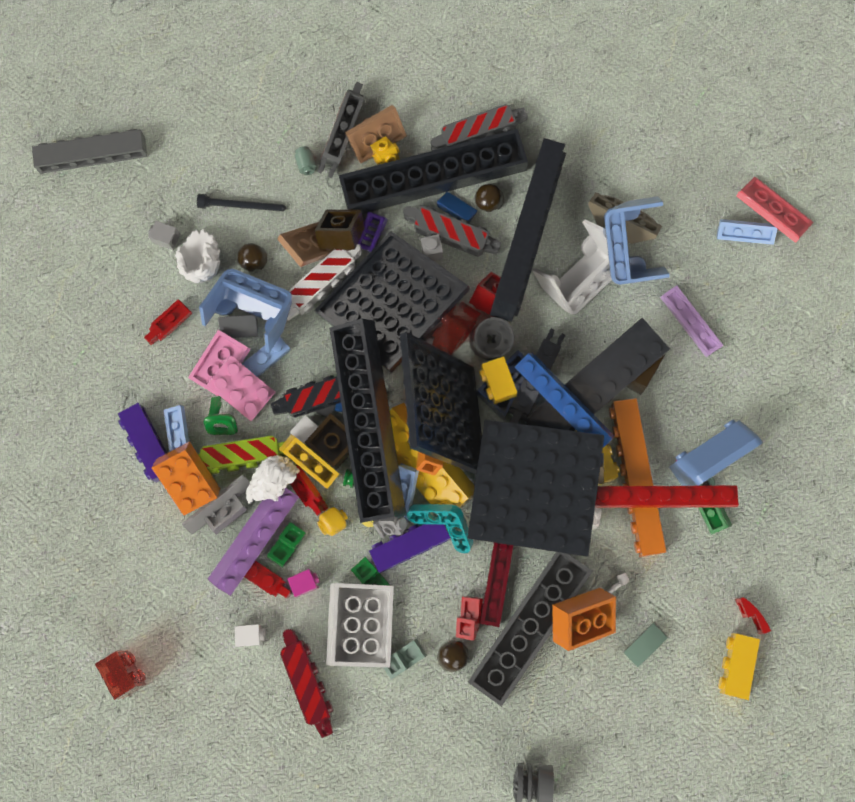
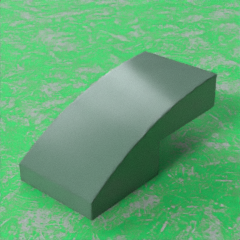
[623,622,668,667]
[383,639,427,680]

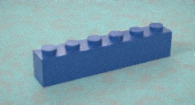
[515,352,615,448]

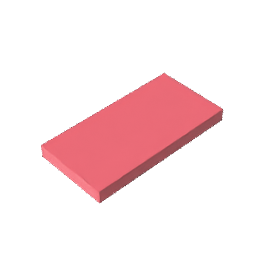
[736,177,813,243]

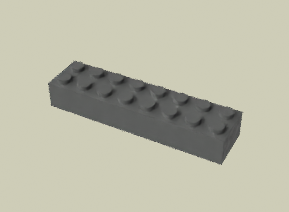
[467,552,593,707]

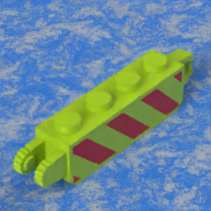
[198,436,286,474]

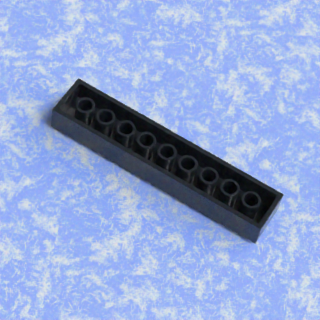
[338,129,528,214]
[490,138,567,322]
[329,318,406,523]

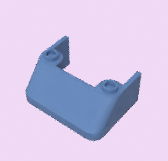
[604,196,670,285]
[199,269,292,353]
[669,419,763,486]

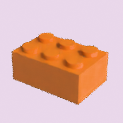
[152,441,221,515]
[553,588,616,651]

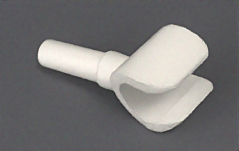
[607,573,629,593]

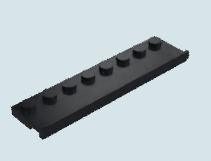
[524,318,670,431]

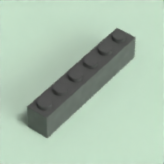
[32,129,147,174]

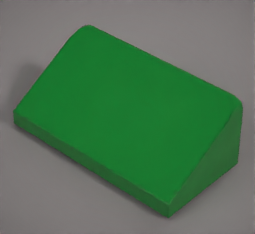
[698,507,732,535]

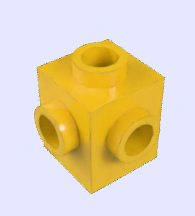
[370,136,400,165]

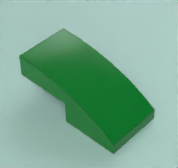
[267,522,306,568]
[351,557,391,586]

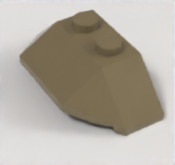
[588,192,662,244]

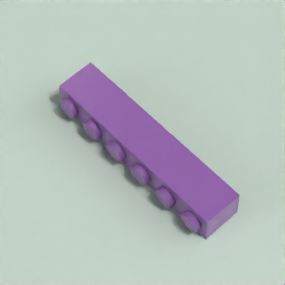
[208,488,299,596]

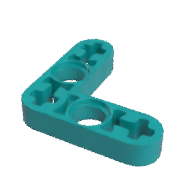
[407,504,473,554]

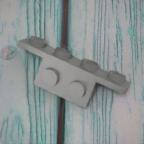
[182,475,250,535]

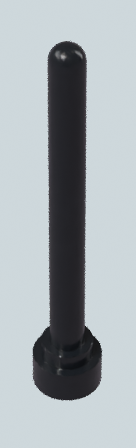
[197,193,286,212]

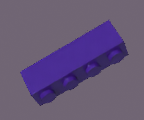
[118,403,167,483]
[369,524,451,573]

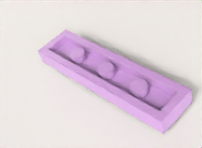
[661,286,723,358]

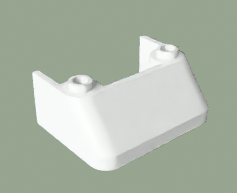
[532,220,612,314]

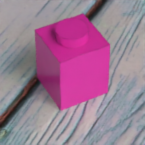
[287,569,320,598]

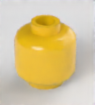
[317,507,348,536]

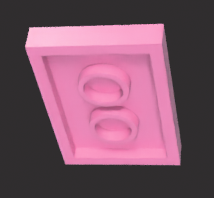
[188,330,250,396]
[206,355,276,421]

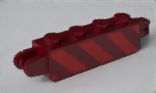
[280,629,334,738]

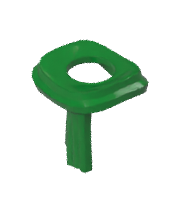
[204,396,238,435]

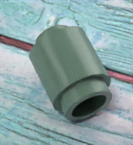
[295,146,317,175]

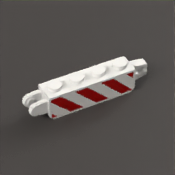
[287,244,362,321]

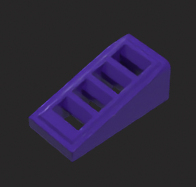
[358,211,388,252]

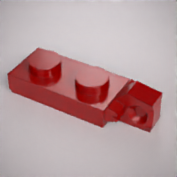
[144,299,192,345]
[290,465,328,516]
[244,560,292,598]

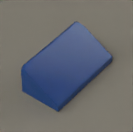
[437,192,478,223]

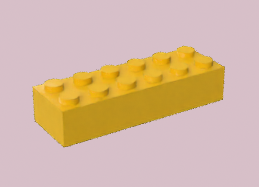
[389,402,475,508]

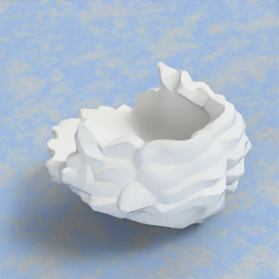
[174,229,220,283]
[246,456,300,503]

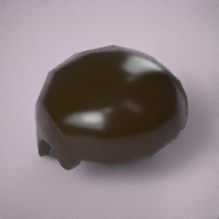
[475,184,504,212]
[237,243,267,272]
[437,640,469,672]

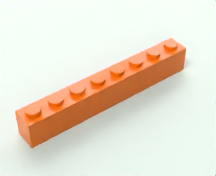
[609,398,666,557]

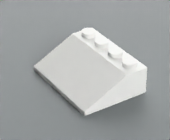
[326,583,394,667]

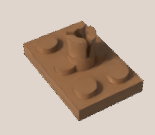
[345,105,407,164]
[277,222,333,267]

